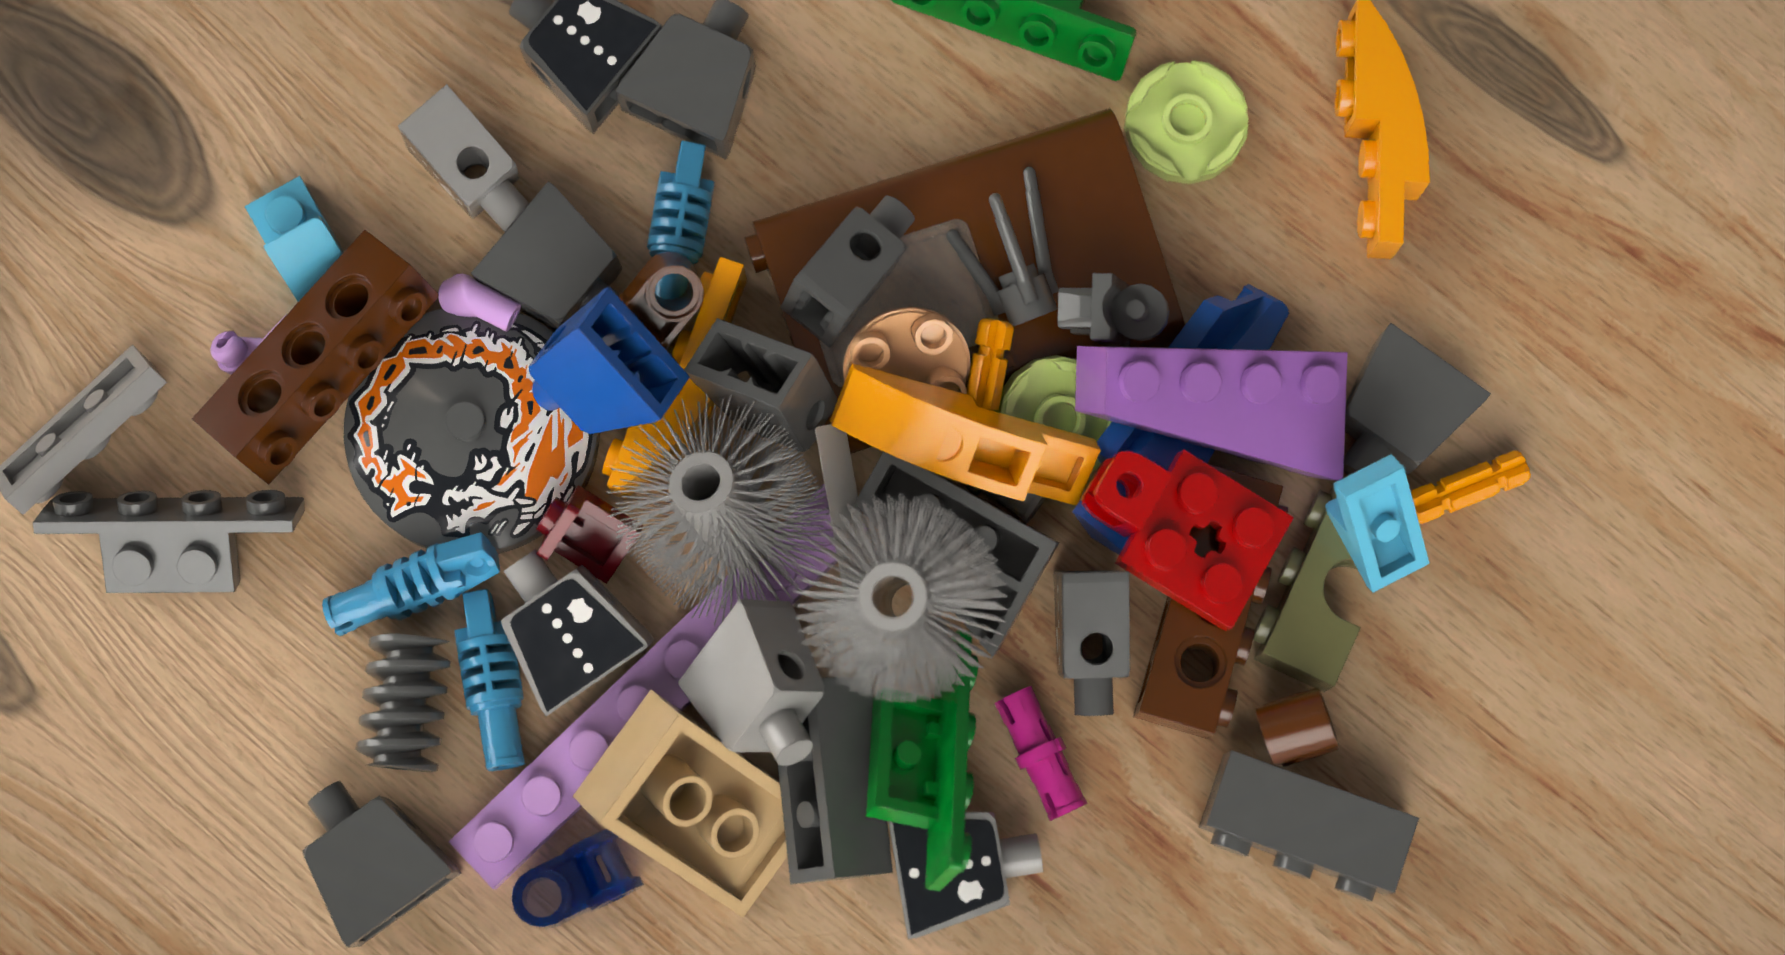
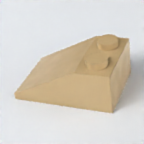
[573,690,787,918]

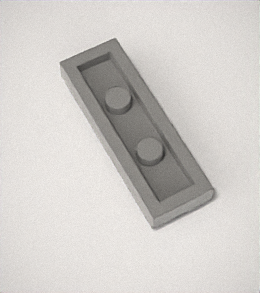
[0,345,167,515]

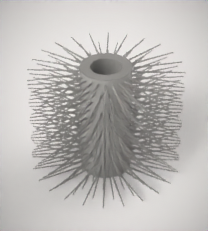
[607,394,833,626]
[791,494,1009,703]

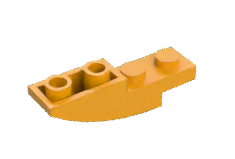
[1335,0,1430,259]
[602,257,747,499]
[830,363,1101,506]

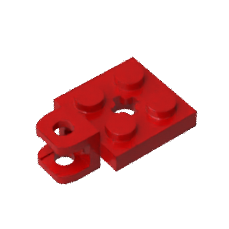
[1081,450,1294,631]

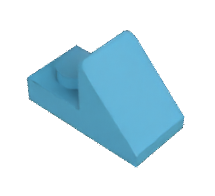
[244,176,344,302]
[1325,454,1430,593]

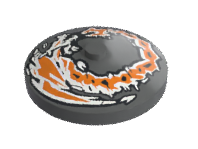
[343,308,600,554]

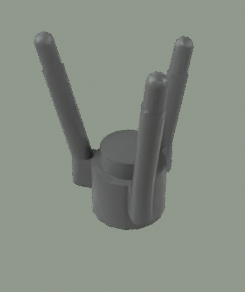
[946,167,1059,326]

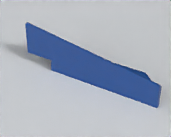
[1072,284,1289,555]

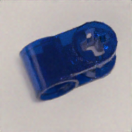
[511,829,644,929]

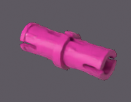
[994,686,1088,821]

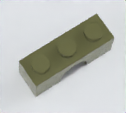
[1253,486,1361,692]

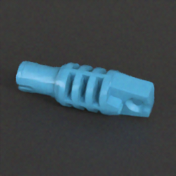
[647,141,715,299]
[322,532,500,636]
[454,589,525,771]

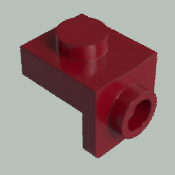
[535,485,643,584]

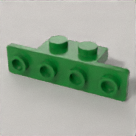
[891,0,1137,81]
[866,629,978,892]

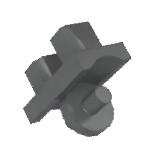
[1058,273,1170,347]

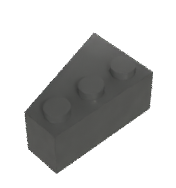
[855,452,1060,657]

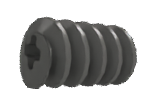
[356,634,451,772]

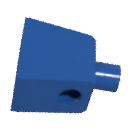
[529,287,690,434]

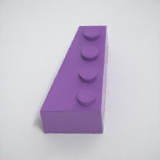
[1075,346,1348,481]

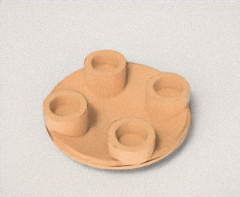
[843,307,970,394]

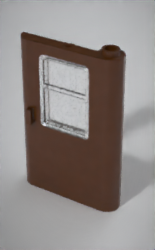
[744,108,1185,454]

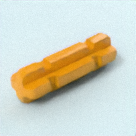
[966,318,1014,411]
[1411,450,1531,524]

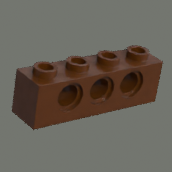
[192,230,439,485]
[1133,464,1288,739]

